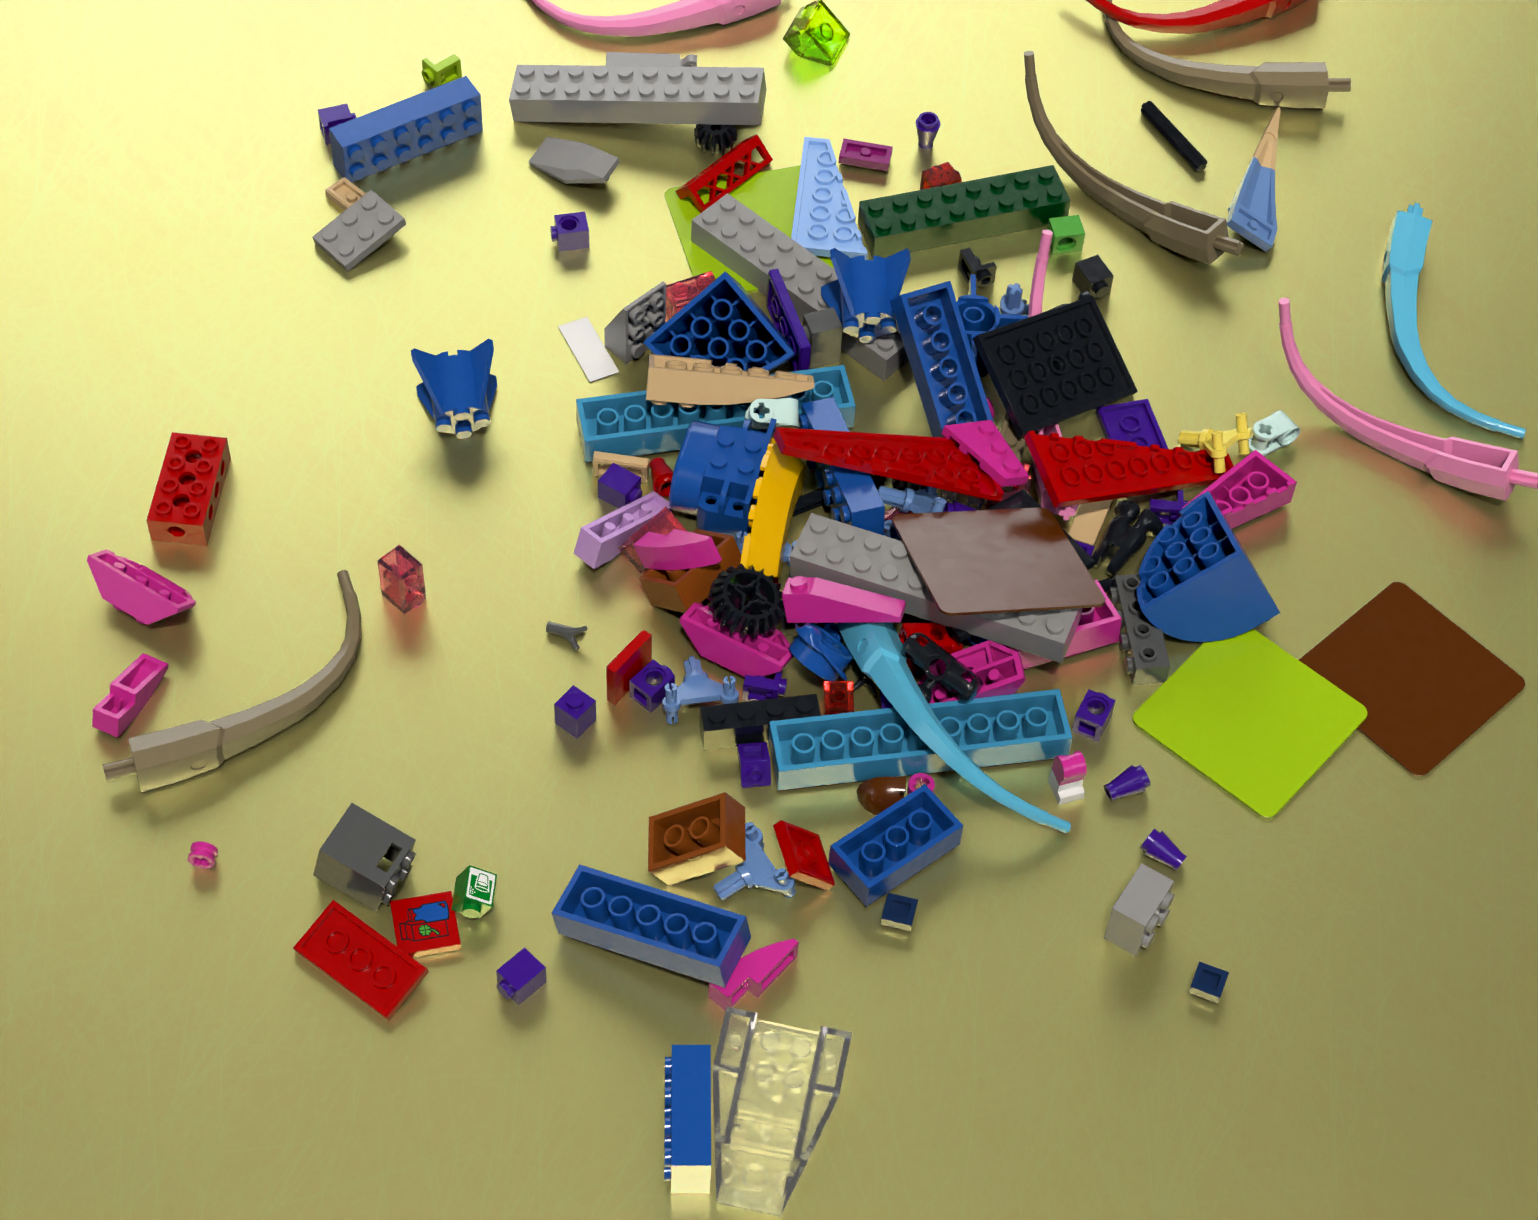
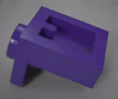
[1148,490,1188,527]
[743,669,787,701]
[737,742,771,788]

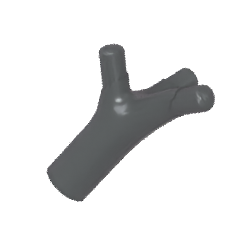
[546,621,588,650]

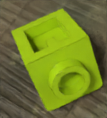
[421,54,462,87]

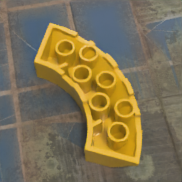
[740,437,806,577]

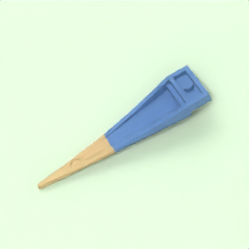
[1226,107,1281,252]

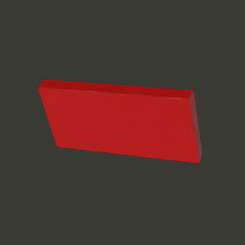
[293,900,429,1021]

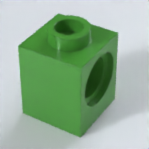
[1045,215,1085,255]

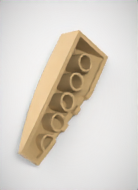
[646,354,814,408]

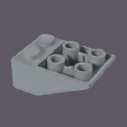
[604,281,666,364]

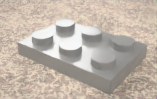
[312,190,406,272]

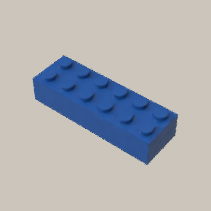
[329,76,483,182]
[890,281,994,438]
[799,397,885,536]
[551,864,751,988]

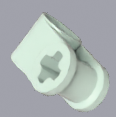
[745,398,799,429]
[1249,410,1300,456]

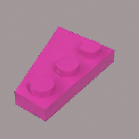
[941,420,1029,487]

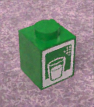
[451,865,497,919]

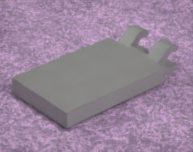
[606,52,697,67]

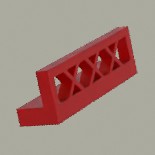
[675,134,773,213]

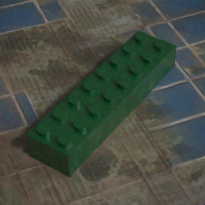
[858,165,1071,258]

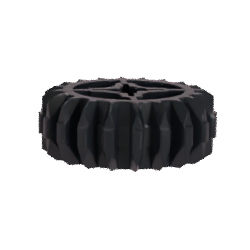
[708,563,785,640]

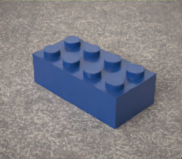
[828,784,963,907]
[664,1045,711,1193]

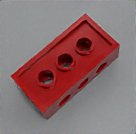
[146,432,231,546]

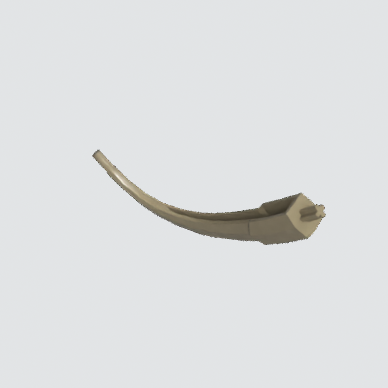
[1103,0,1351,108]
[1024,51,1244,264]
[102,570,361,792]

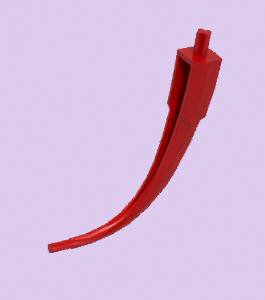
[1086,0,1307,34]

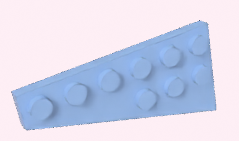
[791,137,868,260]

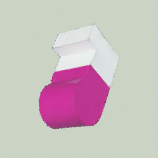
[1048,751,1087,805]

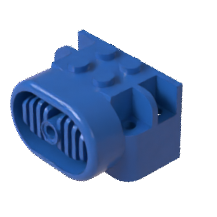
[669,418,777,542]

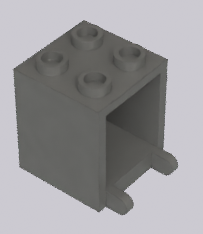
[313,803,416,912]

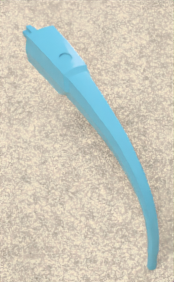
[1382,203,1526,439]
[837,622,1071,833]

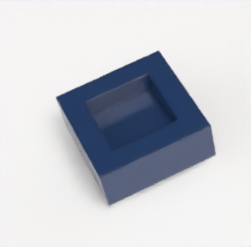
[881,893,918,932]
[1188,961,1229,1003]

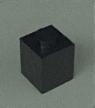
[1072,255,1114,299]

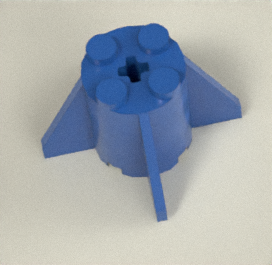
[821,248,911,343]
[957,274,1028,377]
[411,339,497,439]

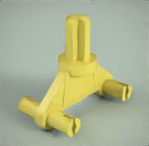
[1178,412,1251,473]

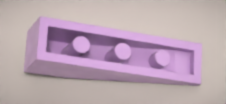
[573,491,673,569]

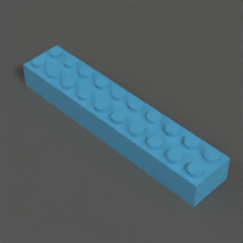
[576,365,856,462]
[768,689,1072,791]

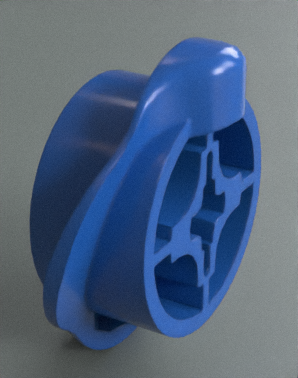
[789,623,853,682]

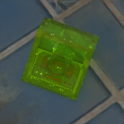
[783,0,850,66]

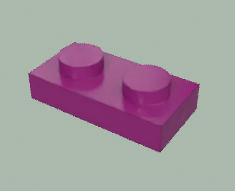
[838,138,893,171]

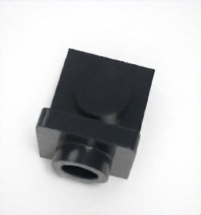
[958,247,997,288]

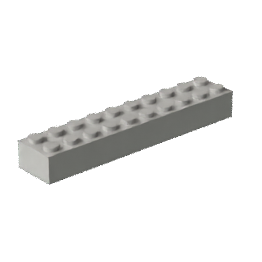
[509,64,767,125]
[691,193,909,381]
[790,513,1082,663]

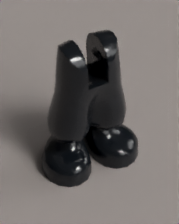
[1092,500,1163,576]

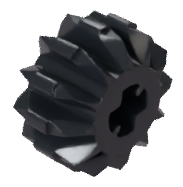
[694,124,737,155]

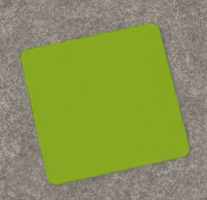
[665,165,834,294]
[1133,629,1367,818]

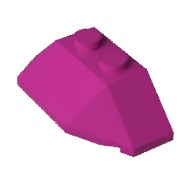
[87,549,196,625]
[680,602,794,677]
[918,640,1026,703]

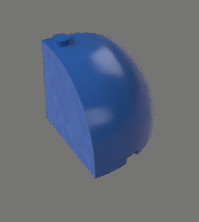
[643,271,796,372]
[1137,490,1280,642]

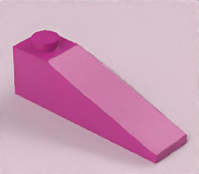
[782,576,906,623]

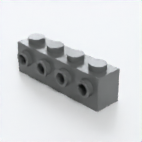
[1108,574,1171,685]

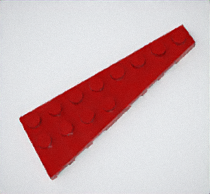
[773,427,1004,501]
[1024,431,1234,508]

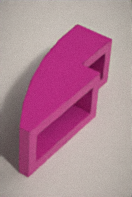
[633,529,722,570]
[92,653,168,738]
[708,938,799,1012]

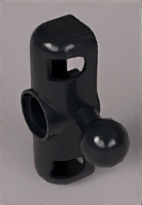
[902,633,983,704]

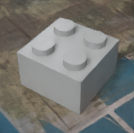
[1104,863,1175,956]

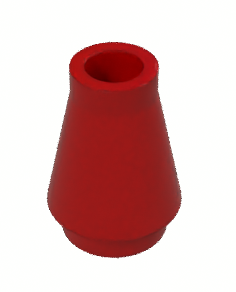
[649,457,673,497]

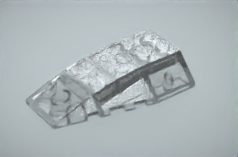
[713,1006,852,1217]

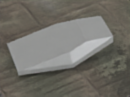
[528,137,620,184]

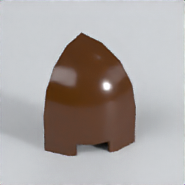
[856,776,906,815]

